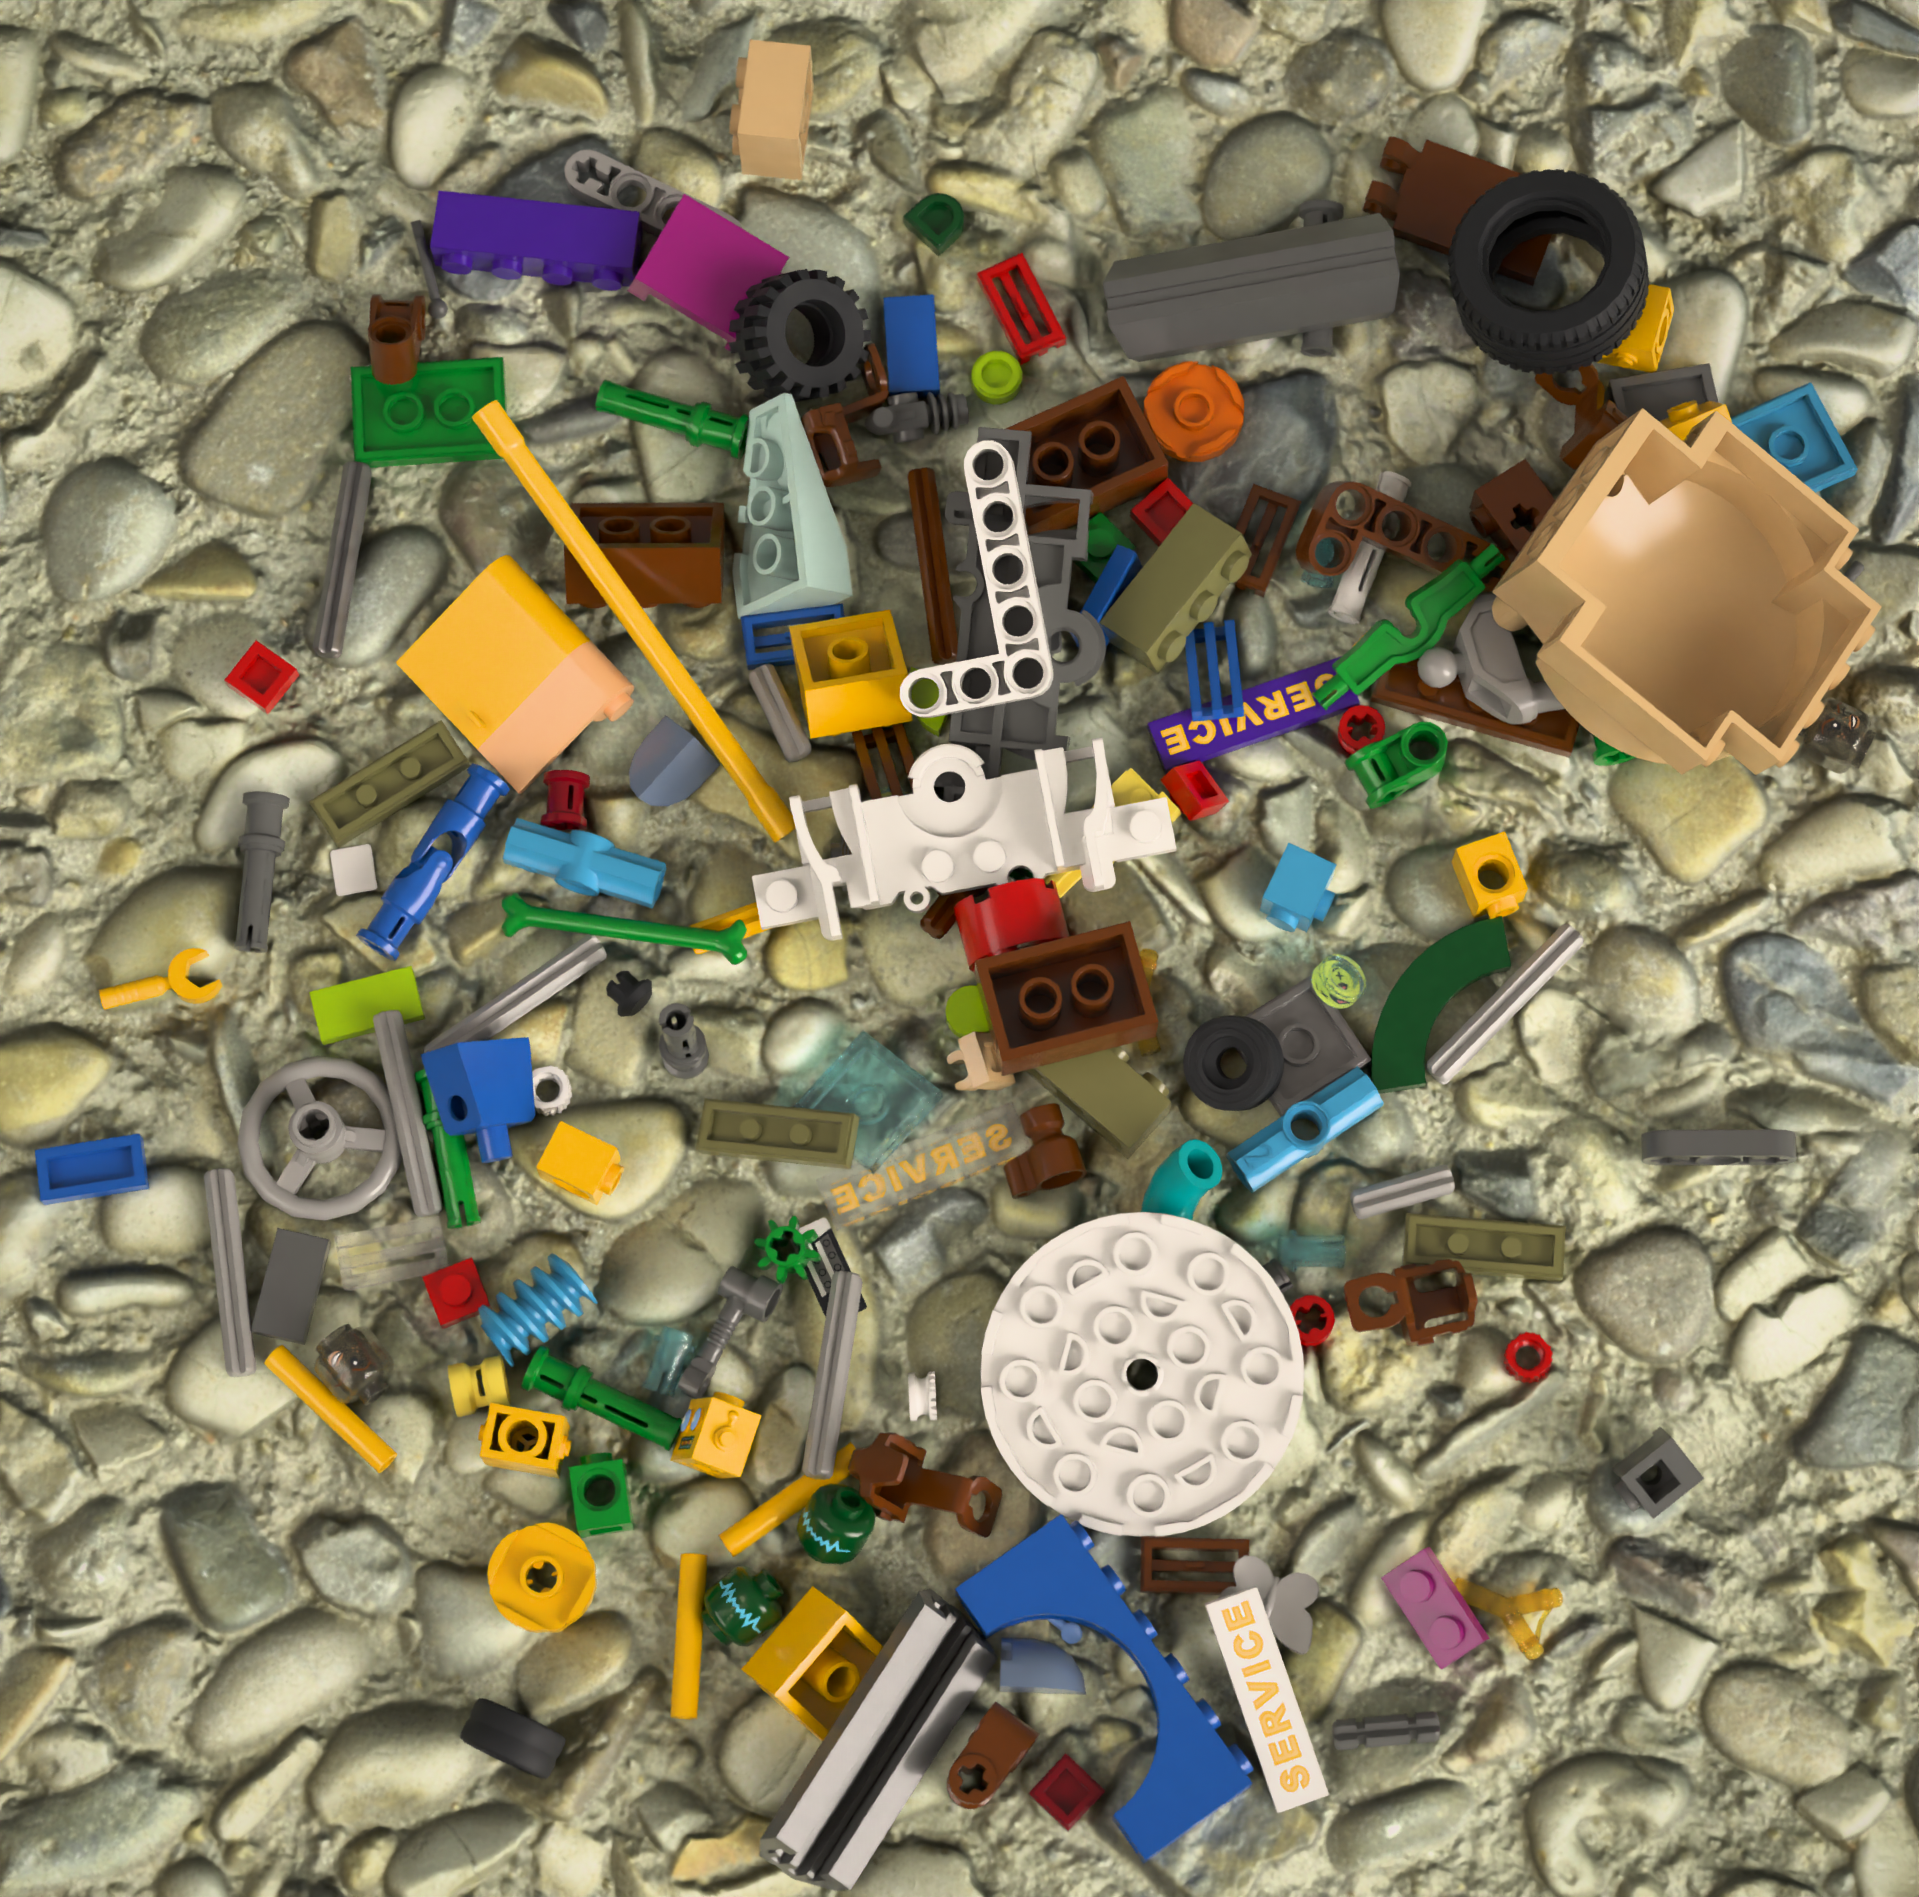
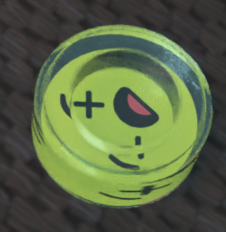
[1311,954,1366,1009]

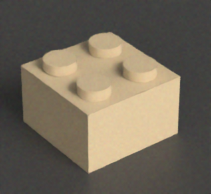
[730,39,814,180]

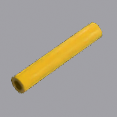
[264,1345,397,1473]
[718,1442,856,1558]
[670,1553,708,1720]

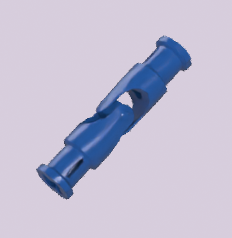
[356,763,510,961]

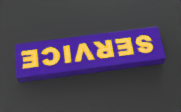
[1147,656,1360,775]

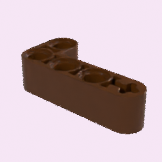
[1295,481,1511,592]

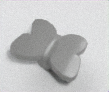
[1209,1555,1320,1655]

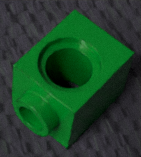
[568,1453,635,1538]

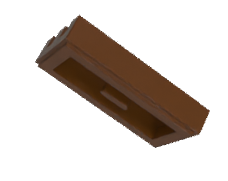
[1233,484,1301,597]
[851,723,915,800]
[1140,1537,1249,1595]

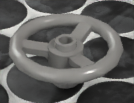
[237,1056,402,1221]

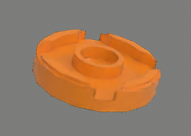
[1143,361,1244,462]

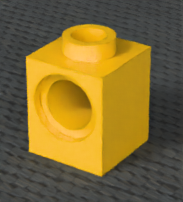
[1451,831,1528,919]
[536,1121,624,1205]

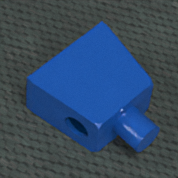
[421,1037,535,1163]

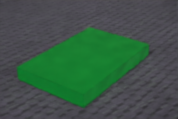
[351,357,507,468]

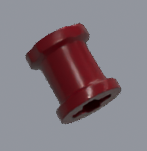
[540,770,590,833]

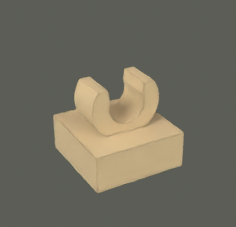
[947,1032,1016,1091]

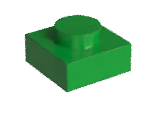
[1072,511,1136,584]

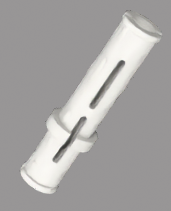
[1328,471,1412,624]

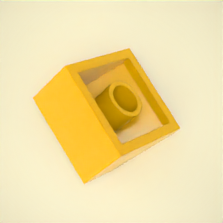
[789,609,913,739]
[741,1586,883,1742]

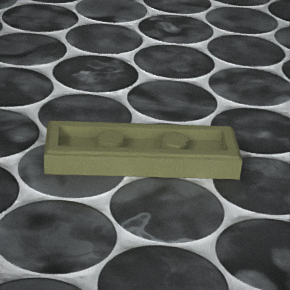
[309,720,470,848]
[696,1098,860,1169]
[1402,1213,1566,1282]

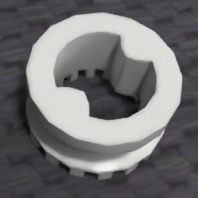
[908,1372,937,1421]

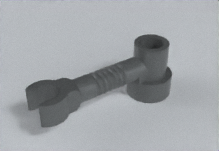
[678,1266,783,1399]

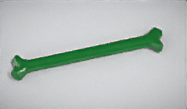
[501,893,747,965]

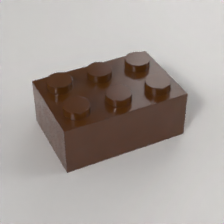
[1005,376,1169,535]
[975,921,1158,1076]

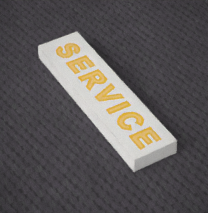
[1204,1585,1329,1813]

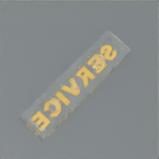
[816,1102,1031,1231]

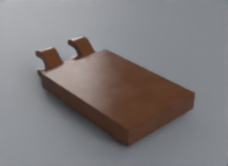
[1363,136,1552,286]

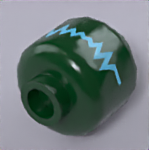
[796,1484,876,1564]
[701,1565,784,1647]

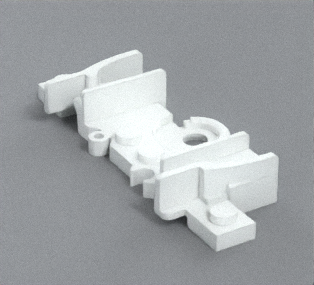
[752,737,1177,941]

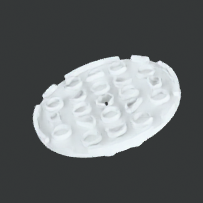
[981,1212,1304,1537]

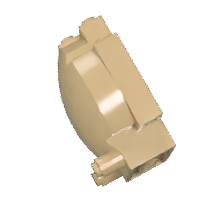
[1492,408,1882,775]

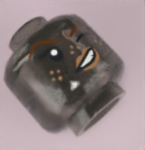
[1798,697,1877,774]
[314,1324,395,1406]

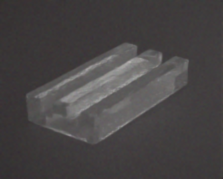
[334,1215,449,1291]

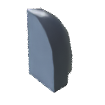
[629,716,720,806]
[1000,1637,1086,1695]

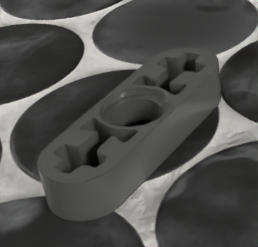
[1641,1129,1797,1166]

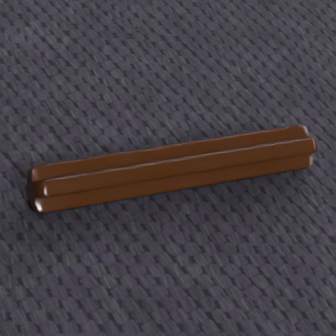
[908,467,958,665]

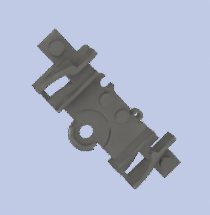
[934,427,1106,802]

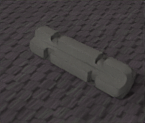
[1332,1711,1440,1750]

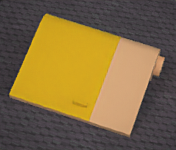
[395,555,634,794]

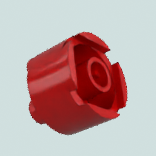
[953,878,1070,975]

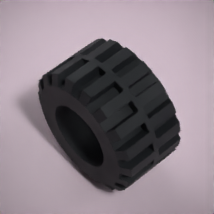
[729,269,871,402]

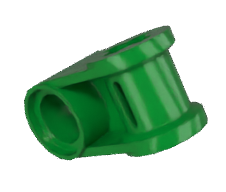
[1344,721,1448,809]

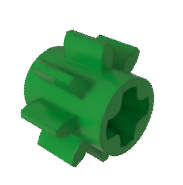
[754,1216,822,1284]

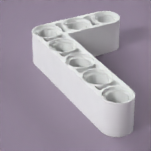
[900,440,1053,718]

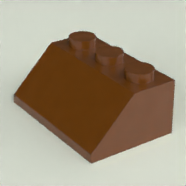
[564,502,724,609]

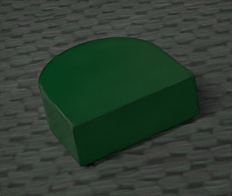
[903,193,964,257]

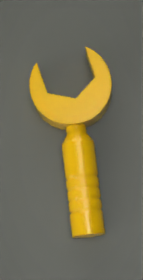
[99,948,222,1010]

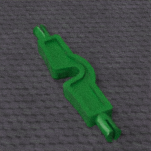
[1312,543,1506,710]

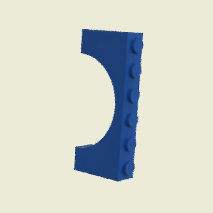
[955,1514,1254,1864]

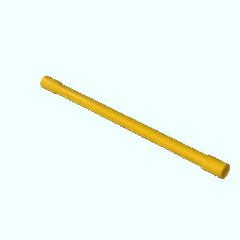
[472,400,796,843]

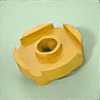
[487,1523,597,1633]

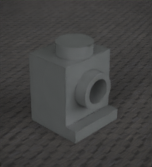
[1612,1427,1704,1519]

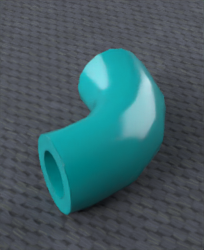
[1141,1139,1222,1220]

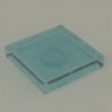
[793,1030,943,1175]

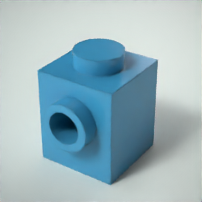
[1260,843,1336,932]

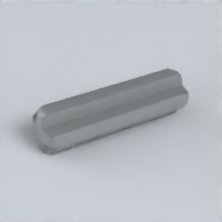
[749,664,811,762]
[1350,1165,1455,1219]

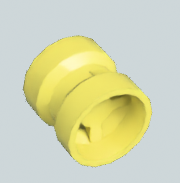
[448,1355,511,1417]

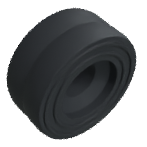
[1183,1015,1284,1111]
[460,1698,566,1779]

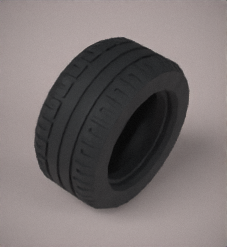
[1448,169,1649,375]

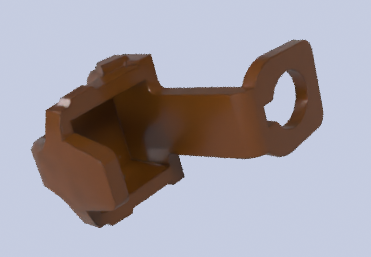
[800,343,889,487]
[1535,363,1628,470]
[1344,1259,1478,1347]
[848,1432,1002,1538]

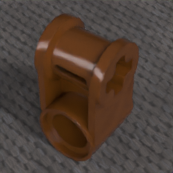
[368,294,426,385]
[947,1702,1040,1810]

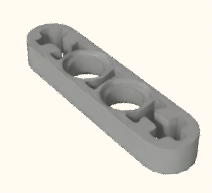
[564,149,742,237]

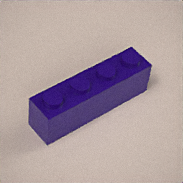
[430,190,643,291]

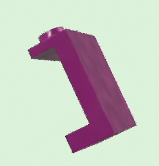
[627,194,789,352]

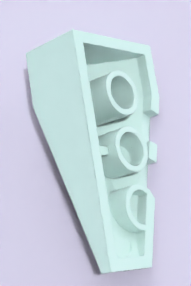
[732,393,853,619]

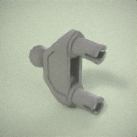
[1417,591,1565,724]

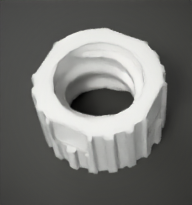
[532,1065,572,1116]

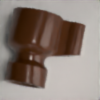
[1003,1103,1087,1199]

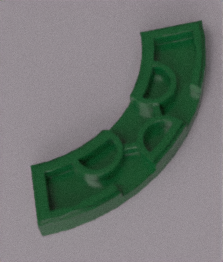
[1370,916,1511,1094]

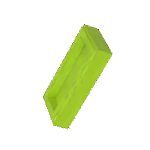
[309,966,425,1045]

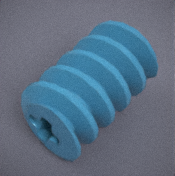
[478,1253,598,1368]

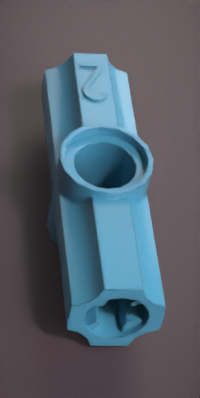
[503,818,667,909]
[1226,1066,1384,1193]

